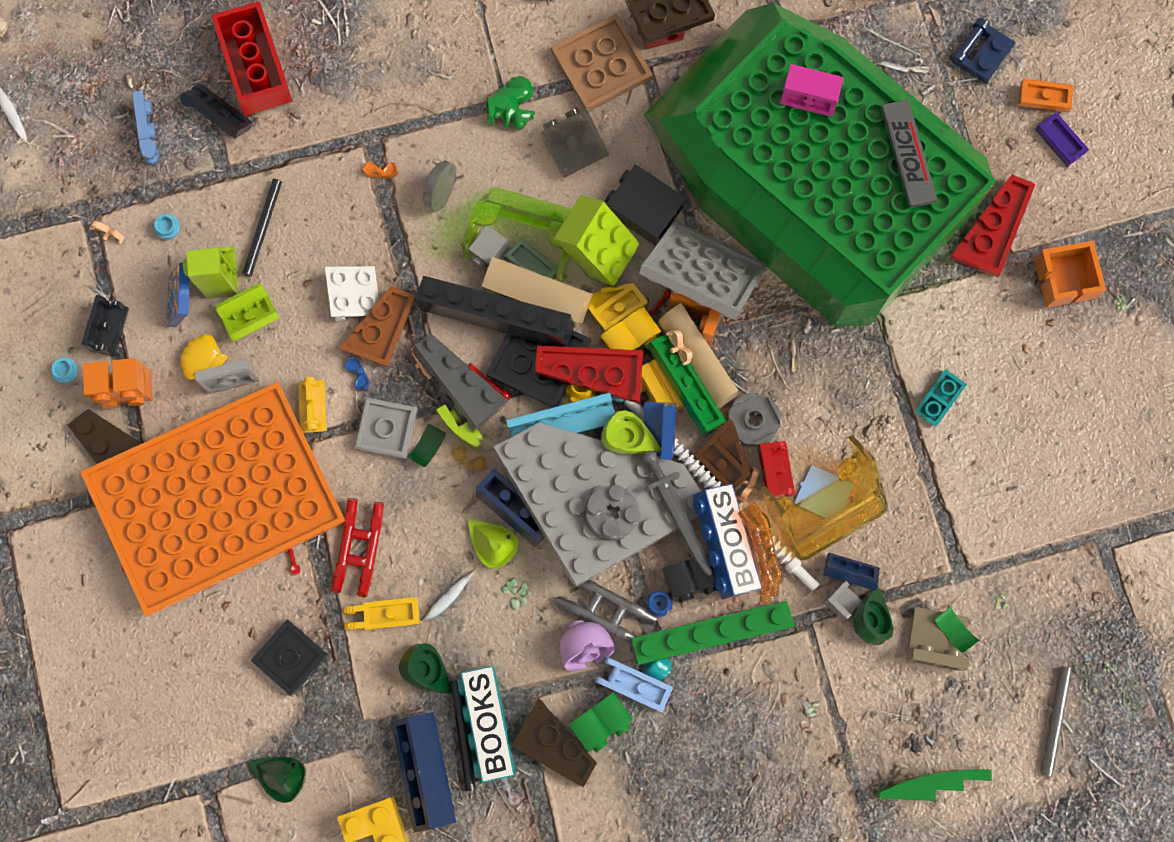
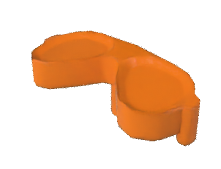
[362,161,399,178]

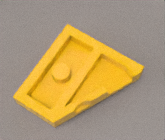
[587,283,649,332]

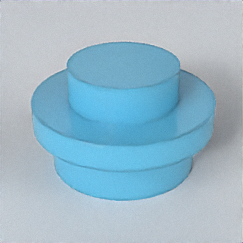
[154,214,180,240]
[51,357,78,384]

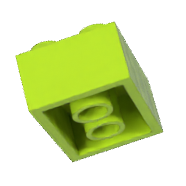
[554,195,640,286]

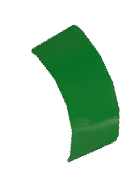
[934,607,980,653]

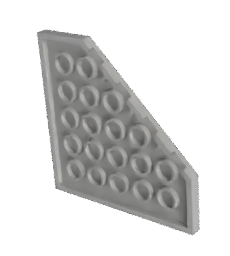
[492,423,700,587]

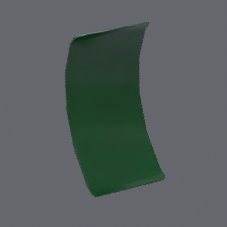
[407,424,446,467]

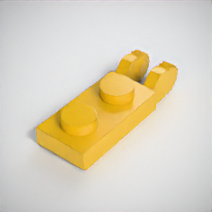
[343,597,420,631]

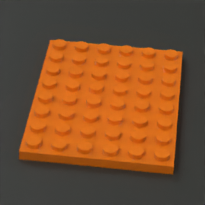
[80,382,345,617]

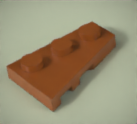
[338,286,416,368]

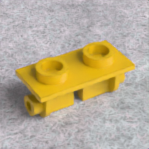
[298,377,327,433]

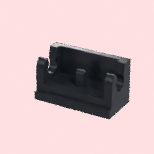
[81,295,129,357]

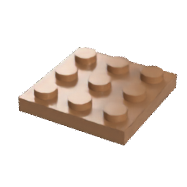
[551,13,653,113]

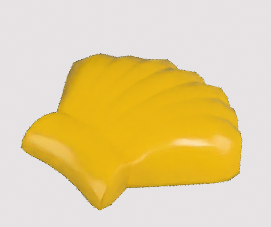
[180,334,228,380]

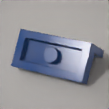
[644,401,677,460]

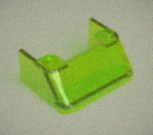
[461,187,572,282]

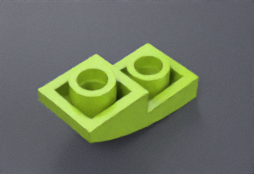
[436,405,484,451]

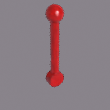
[648,289,672,316]
[468,363,511,400]
[287,548,301,576]

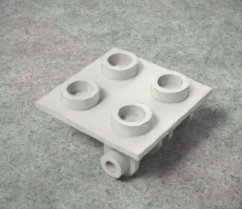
[324,266,379,322]

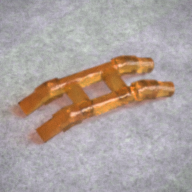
[737,502,783,603]

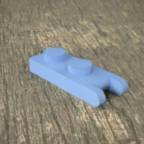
[595,657,673,713]

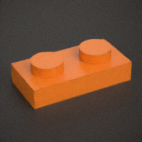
[1018,78,1074,112]

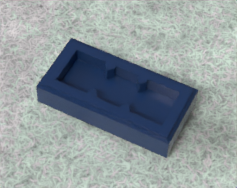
[823,553,880,591]

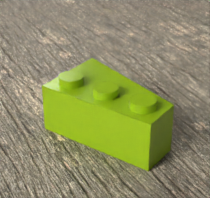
[183,247,238,299]

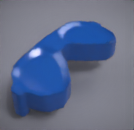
[345,356,370,391]

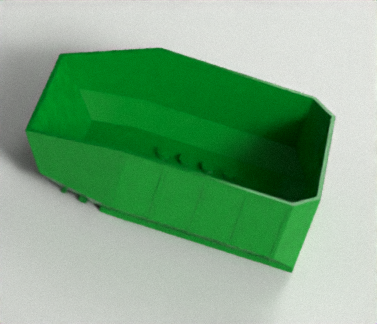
[644,3,997,326]

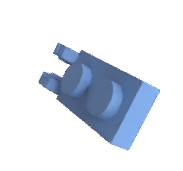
[132,91,160,165]

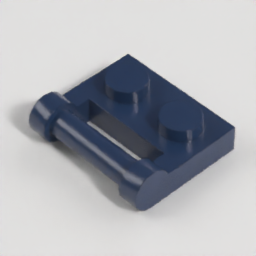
[950,18,1016,85]

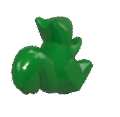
[486,76,535,130]

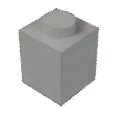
[468,225,509,269]

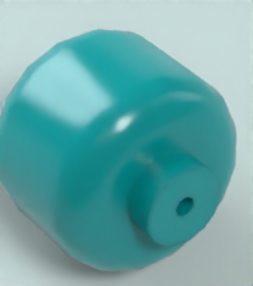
[643,658,672,681]

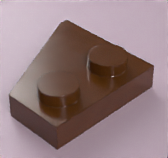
[694,418,751,490]

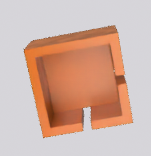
[1034,241,1106,308]
[83,358,153,409]

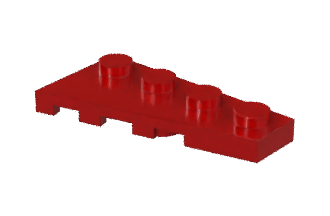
[950,174,1035,277]
[535,346,643,404]

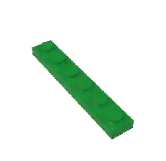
[630,601,794,666]

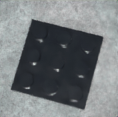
[486,331,591,408]

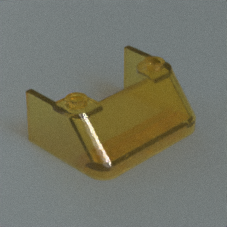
[760,435,888,560]

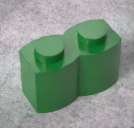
[569,692,633,753]

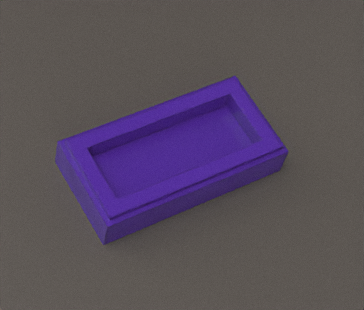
[1035,112,1089,168]

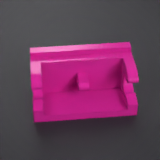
[780,64,844,117]

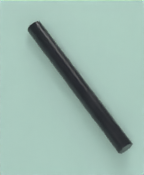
[242,179,282,277]
[450,680,476,791]

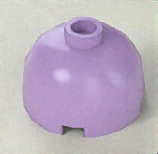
[559,620,615,671]

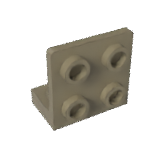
[906,607,969,671]

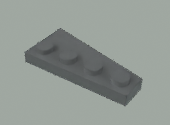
[412,334,508,432]

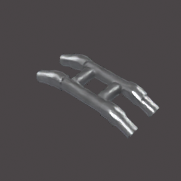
[555,577,657,645]

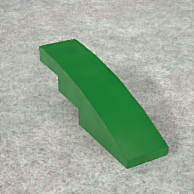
[875,769,992,801]

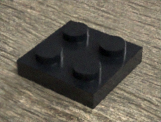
[251,619,329,697]

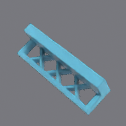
[506,393,615,437]

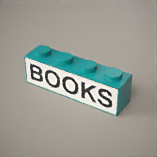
[457,666,516,783]

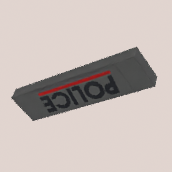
[881,99,937,209]

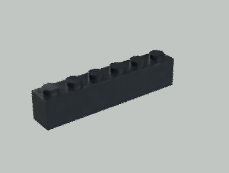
[415,275,575,347]

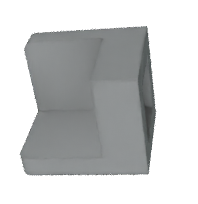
[823,581,862,621]

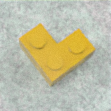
[337,796,409,842]

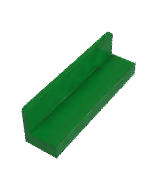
[647,334,726,435]

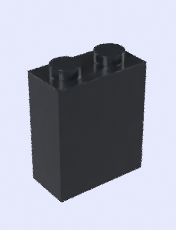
[605,164,686,246]

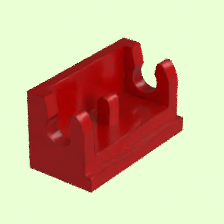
[757,441,796,500]

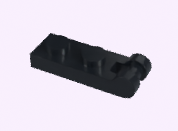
[180,84,253,139]

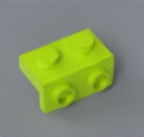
[215,283,280,342]

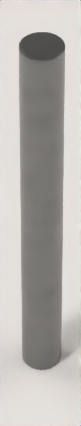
[1041,667,1072,777]

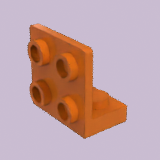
[668,291,721,347]

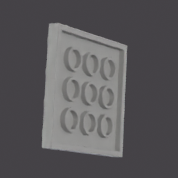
[639,221,767,320]

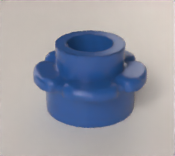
[646,590,673,617]

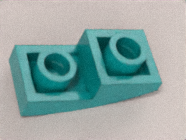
[914,369,967,427]

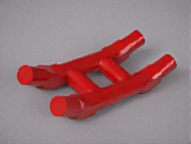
[331,498,384,598]

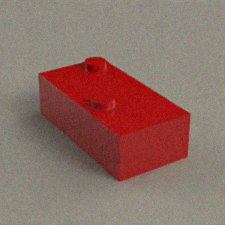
[211,1,293,116]

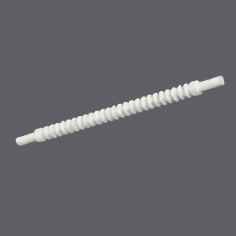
[624,400,819,591]

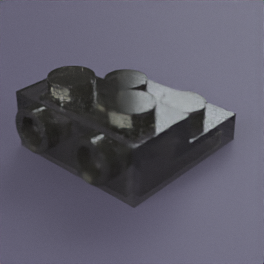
[539,107,609,178]

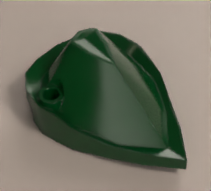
[854,586,893,645]
[398,643,452,694]
[248,756,307,803]

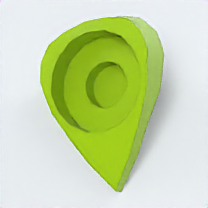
[601,410,661,454]
[468,520,519,569]

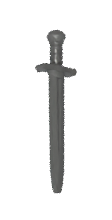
[642,450,712,576]

